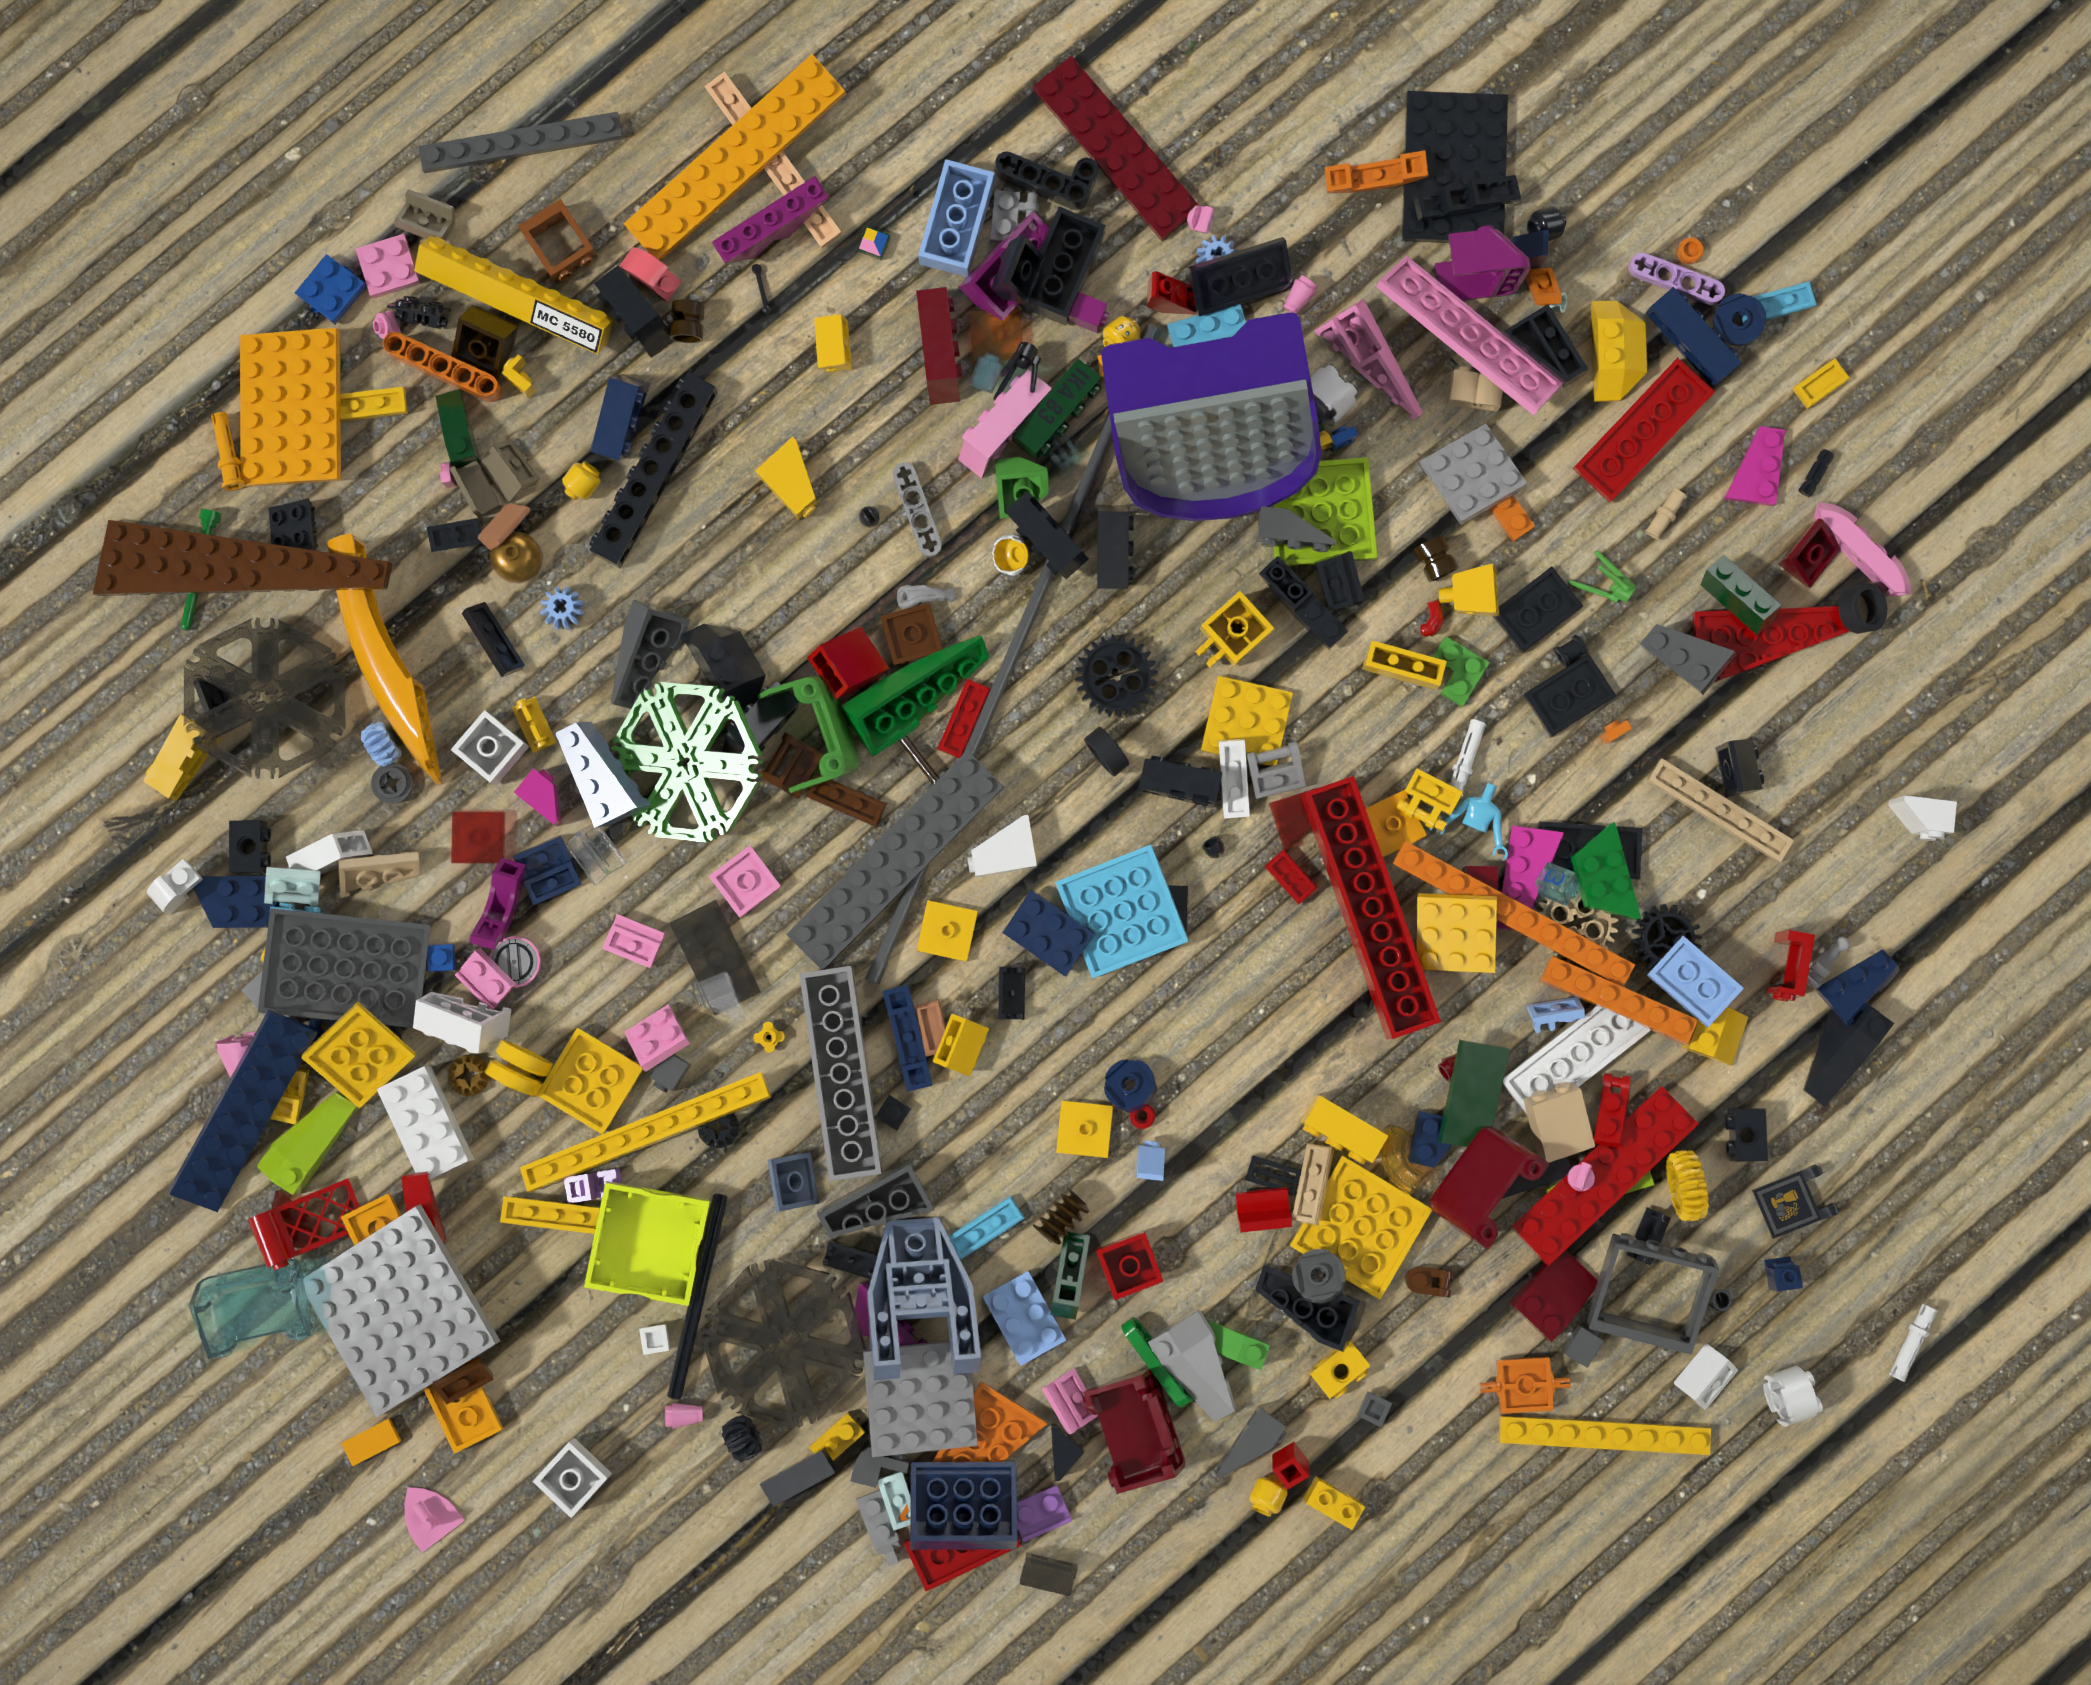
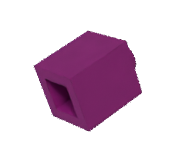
[1069,292,1110,333]

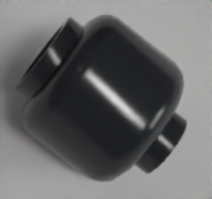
[1527,206,1566,241]

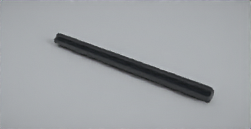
[667,1193,728,1400]

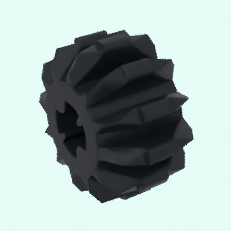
[722,1415,762,1462]

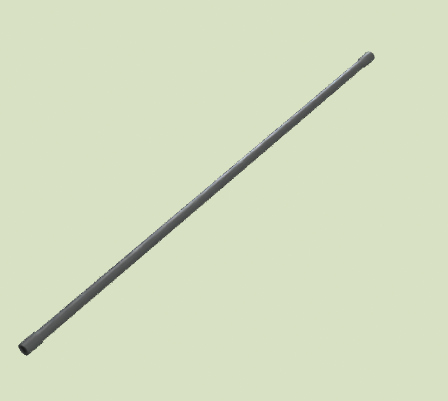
[865,324,1160,985]

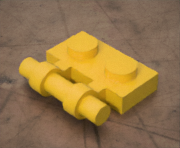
[1396,769,1463,832]

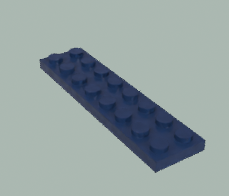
[168,1009,318,1212]

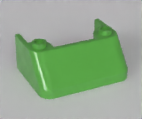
[757,675,860,793]

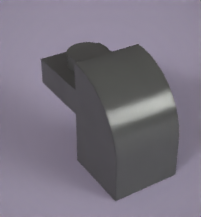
[850,1444,910,1488]

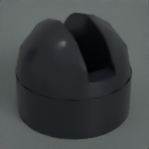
[859,506,880,528]
[1202,836,1225,859]
[1708,1290,1732,1311]

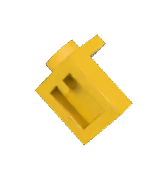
[502,354,536,398]

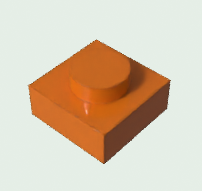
[1600,720,1632,745]

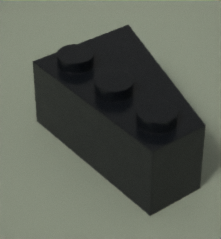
[594,266,673,358]
[1503,304,1588,388]
[1005,490,1089,580]
[1097,505,1134,589]
[722,681,800,757]
[1138,756,1223,808]

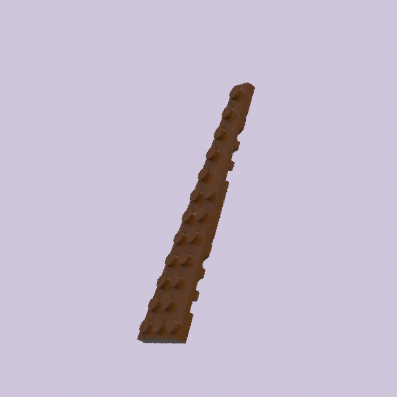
[93,520,392,596]

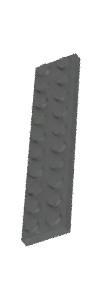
[786,750,1005,970]

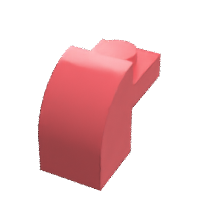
[619,247,682,302]

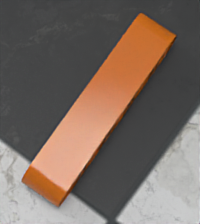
[382,332,502,402]

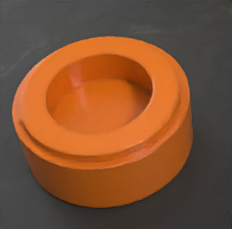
[1677,237,1704,265]

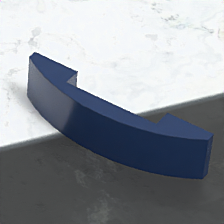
[883,985,933,1092]

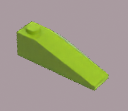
[257,1092,357,1195]

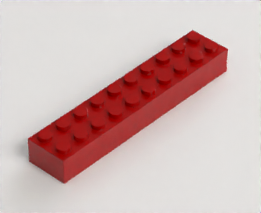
[1300,776,1441,1040]

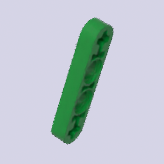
[1121,1317,1194,1408]

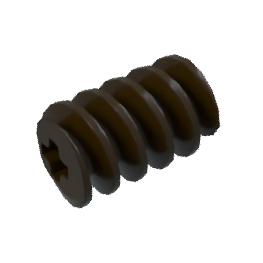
[1032,1187,1090,1245]

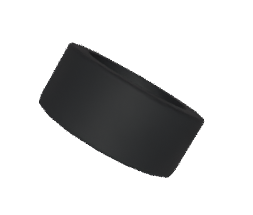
[1838,583,1888,634]
[1084,727,1130,777]

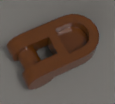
[1405,1266,1454,1298]

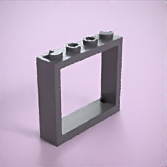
[1586,1233,1719,1355]

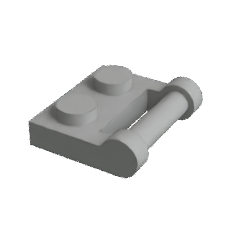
[1246,741,1306,799]

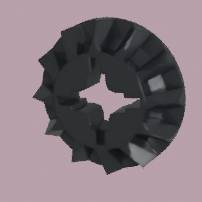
[697,1113,739,1148]

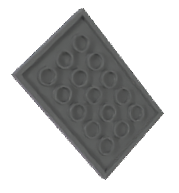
[258,908,430,1028]

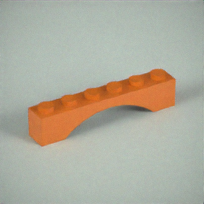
[1539,956,1698,1045]

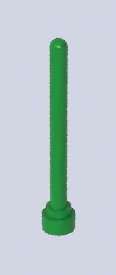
[181,509,222,631]

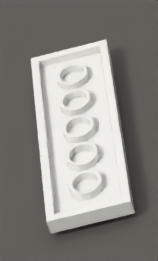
[1502,986,1651,1115]

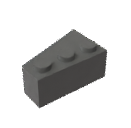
[1640,624,1736,695]

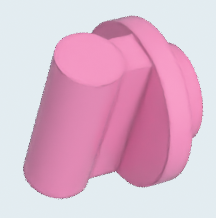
[1187,205,1215,234]
[373,310,402,339]
[1568,1162,1595,1191]

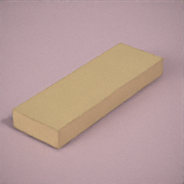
[1292,1143,1334,1226]

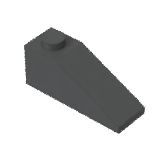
[1214,1406,1287,1478]

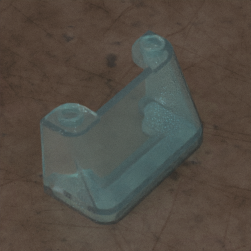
[188,1258,313,1359]

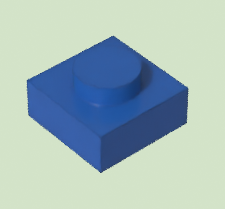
[1331,426,1358,451]
[427,944,456,972]

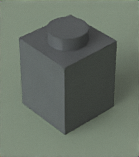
[650,1054,691,1093]
[1560,1324,1604,1368]

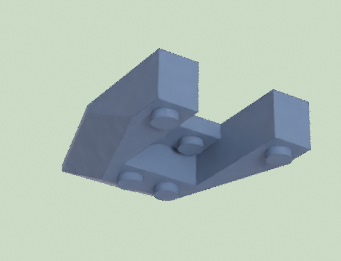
[867,1217,981,1380]

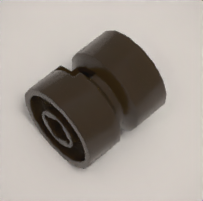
[670,299,705,343]
[1413,535,1459,583]

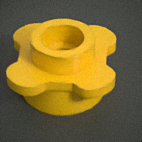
[753,1022,785,1053]

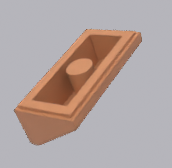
[478,504,531,550]

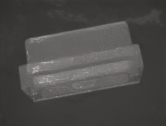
[566,823,627,886]

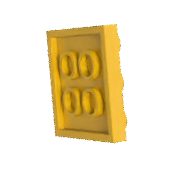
[1201,676,1293,767]
[1417,893,1497,973]
[301,1002,416,1109]
[538,1028,643,1134]

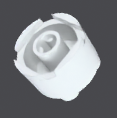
[1310,365,1357,427]
[1763,1366,1823,1427]

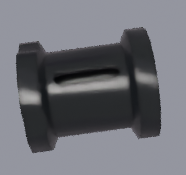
[1553,634,1588,667]

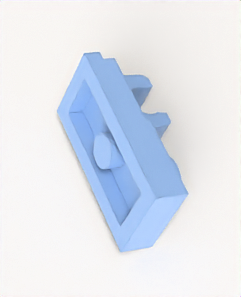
[1527,997,1585,1033]

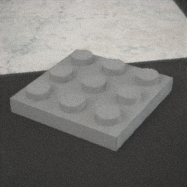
[1420,424,1527,525]

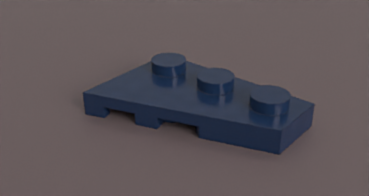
[1817,949,1899,1027]

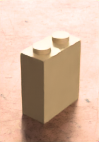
[1523,1082,1595,1163]

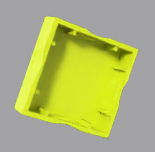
[584,1181,710,1306]

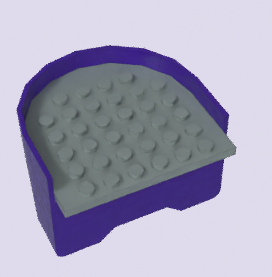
[1101,312,1322,521]

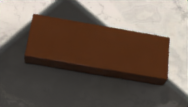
[806,773,887,828]

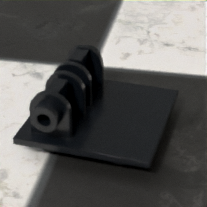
[387,296,451,329]
[268,499,318,551]

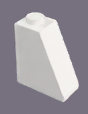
[967,815,1037,878]
[286,830,373,875]

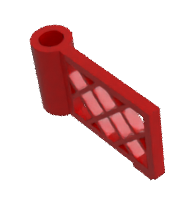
[248,1178,360,1271]

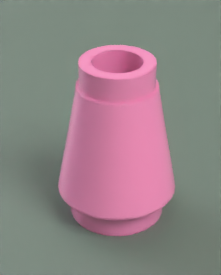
[1283,275,1318,314]
[665,1403,703,1429]

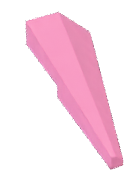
[1314,298,1423,420]

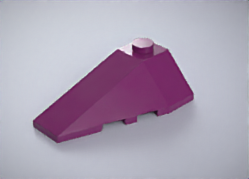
[958,211,1049,320]

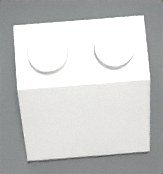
[1888,795,1957,841]

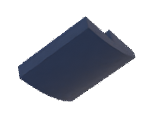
[513,835,582,905]

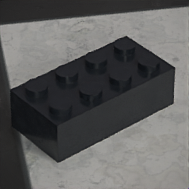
[1020,206,1106,326]

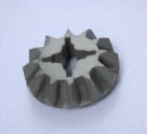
[371,763,414,804]

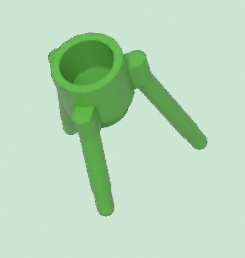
[1568,551,1636,603]

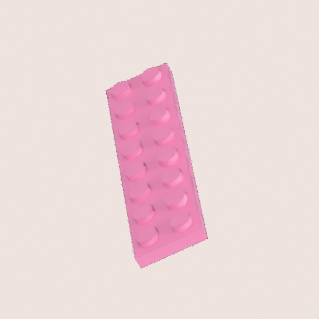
[1376,255,1563,416]

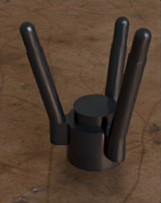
[993,342,1041,400]

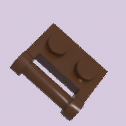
[760,732,824,799]

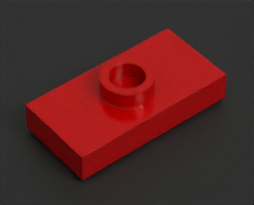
[1264,849,1318,905]

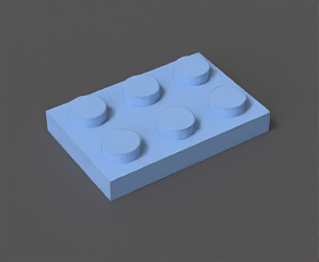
[1647,936,1744,1028]
[983,1271,1066,1366]

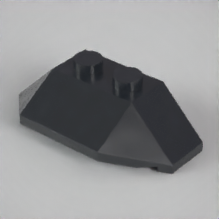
[681,623,766,723]

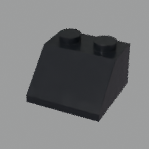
[991,235,1046,305]
[1715,739,1764,797]

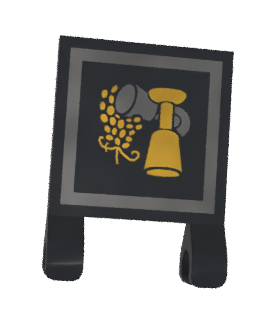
[1752,1164,1839,1239]

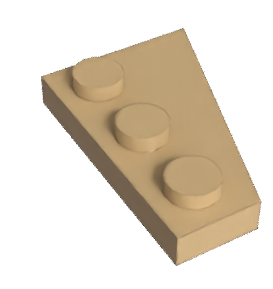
[338,852,419,898]

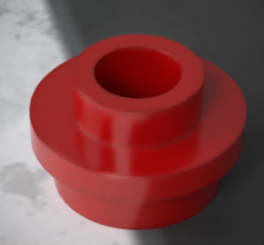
[1129,1104,1155,1129]

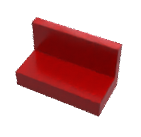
[1235,1187,1292,1233]

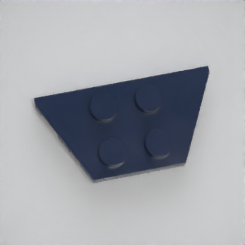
[193,876,280,928]

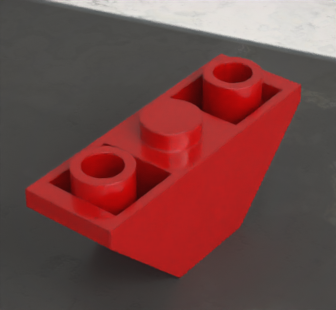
[1147,271,1197,315]

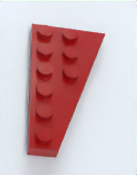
[1692,606,1849,683]

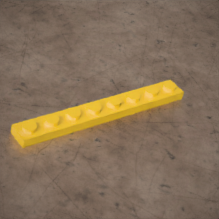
[1498,1415,1711,1455]

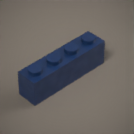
[1645,287,1742,388]

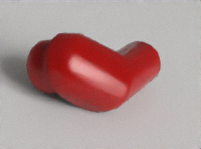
[1420,600,1444,637]

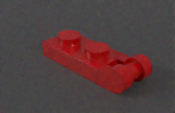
[1594,1073,1632,1147]

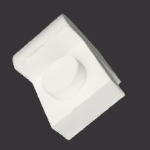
[147,859,203,915]

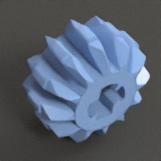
[1196,235,1238,264]
[540,586,584,630]
[361,721,401,766]

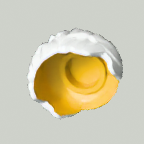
[992,533,1030,576]

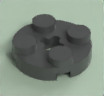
[1292,1249,1346,1303]

